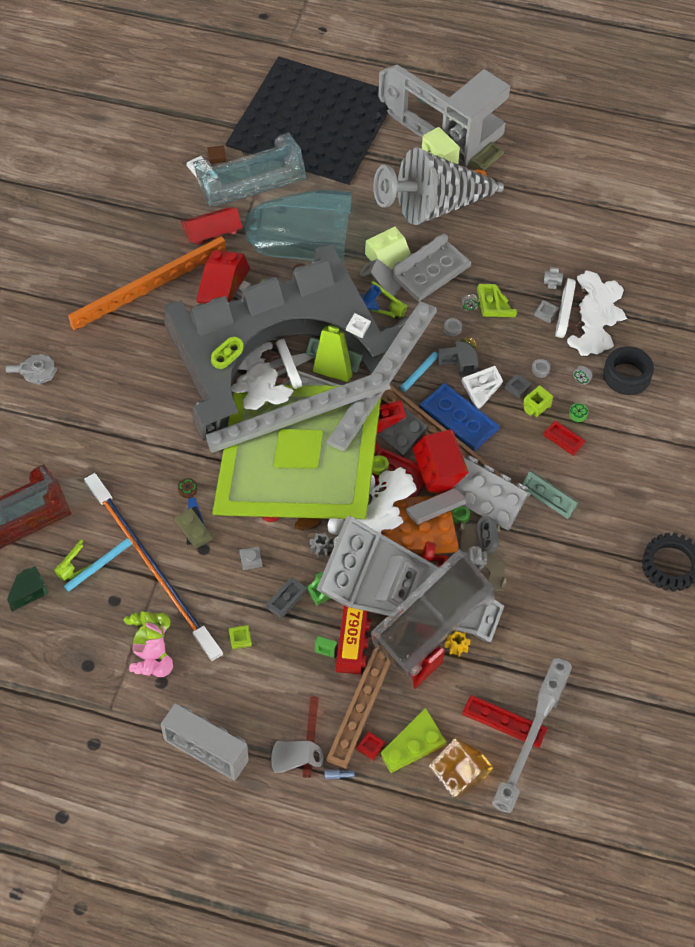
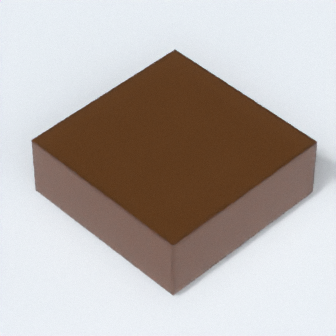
[207,145,226,164]

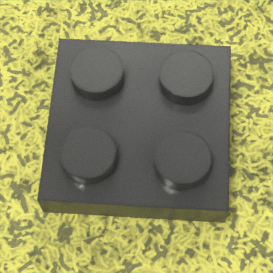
[377,407,429,457]

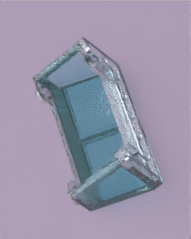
[193,133,307,208]

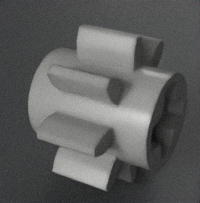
[543,267,563,289]
[310,532,333,557]
[463,546,487,571]

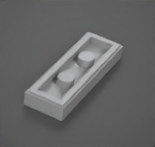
[406,488,466,525]

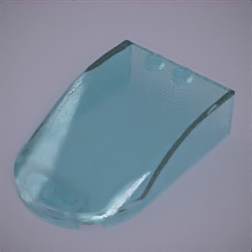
[245,190,352,263]

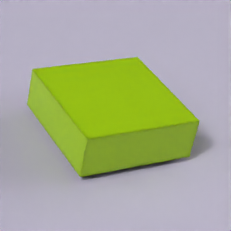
[229,625,252,649]

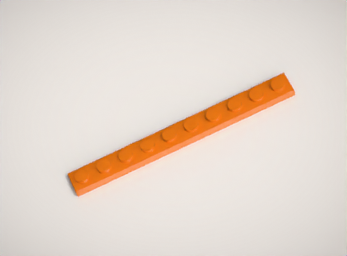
[68,236,226,330]

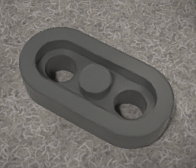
[477,516,499,554]

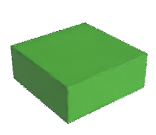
[315,636,337,658]

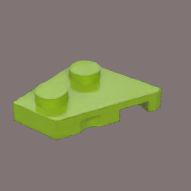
[477,284,517,317]

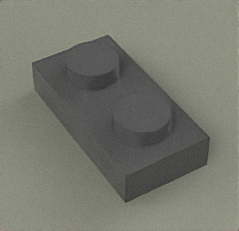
[266,577,307,619]

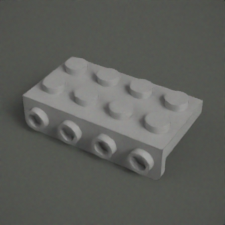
[393,233,471,302]
[451,455,531,530]

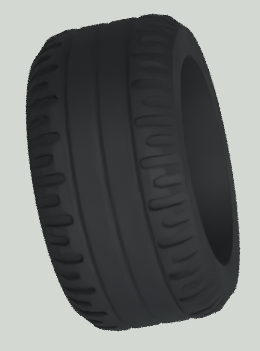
[603,346,654,395]

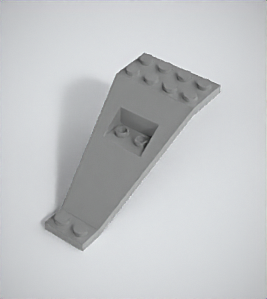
[317,516,504,643]

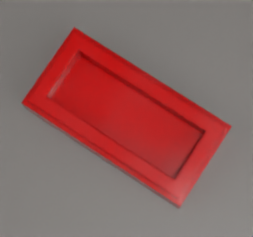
[543,420,585,456]

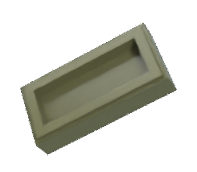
[470,142,504,171]

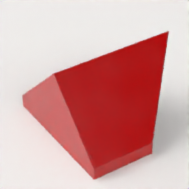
[406,642,444,689]

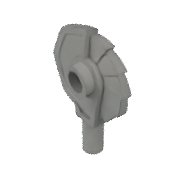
[6,354,57,384]

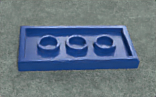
[419,383,500,452]

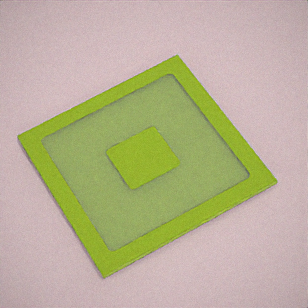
[212,385,381,520]

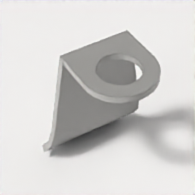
[360,259,401,296]
[271,741,324,773]

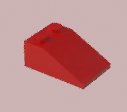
[196,250,250,304]

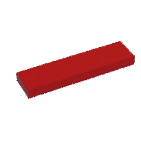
[462,695,548,748]

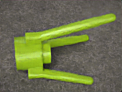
[368,281,407,319]
[54,539,92,581]

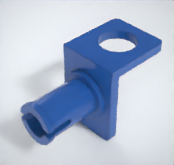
[360,285,381,311]

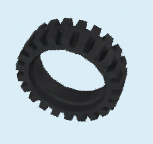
[642,532,695,592]

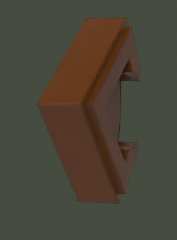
[294,518,321,531]

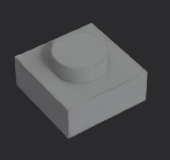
[239,546,262,570]

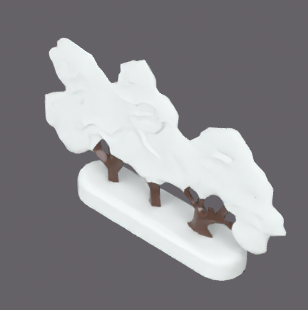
[555,270,627,356]
[231,338,303,410]

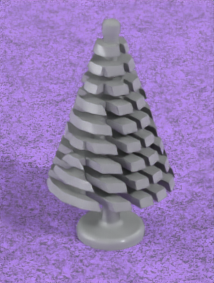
[373,147,504,225]

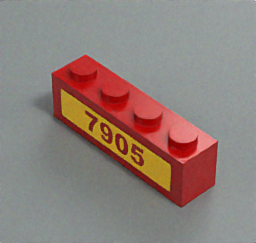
[336,606,372,675]

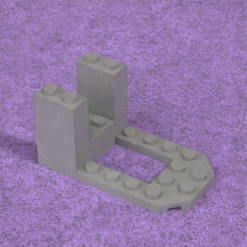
[378,64,510,167]

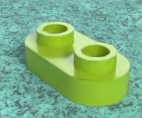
[211,337,244,369]

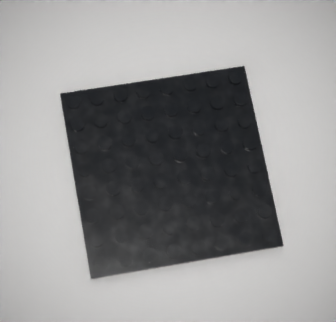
[226,56,389,185]

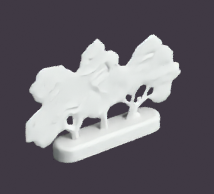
[328,467,417,546]

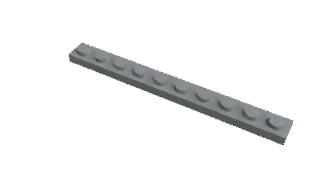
[327,301,437,452]
[206,370,391,453]

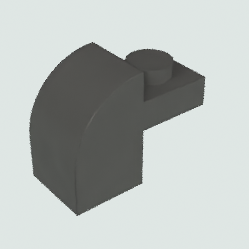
[437,341,478,375]

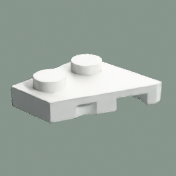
[461,366,503,410]

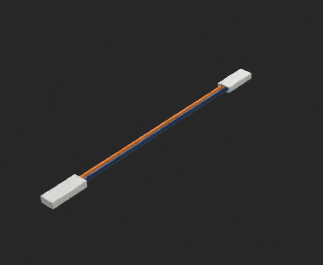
[84,473,223,661]

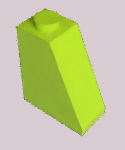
[313,325,353,382]

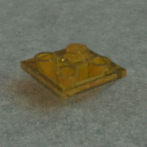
[429,738,494,799]

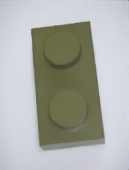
[175,508,212,549]

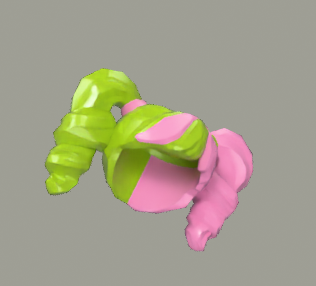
[123,611,174,677]

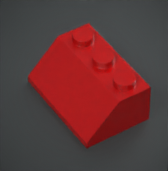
[181,207,242,245]
[413,429,469,495]

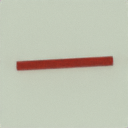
[303,696,319,778]

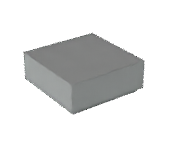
[534,300,559,323]

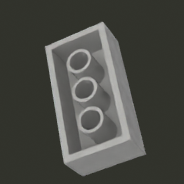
[161,703,249,781]

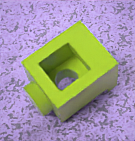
[523,385,553,417]

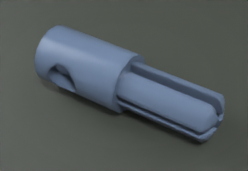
[324,769,355,779]

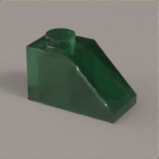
[7,566,48,612]

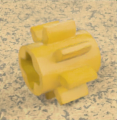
[445,631,471,657]

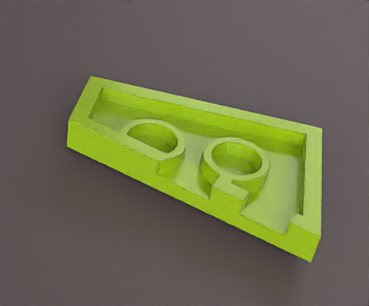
[381,708,446,773]

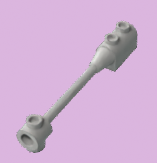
[492,658,572,813]

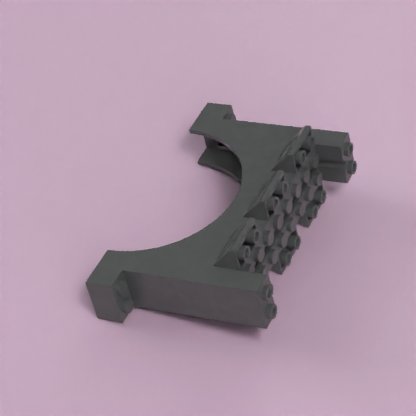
[165,244,400,441]

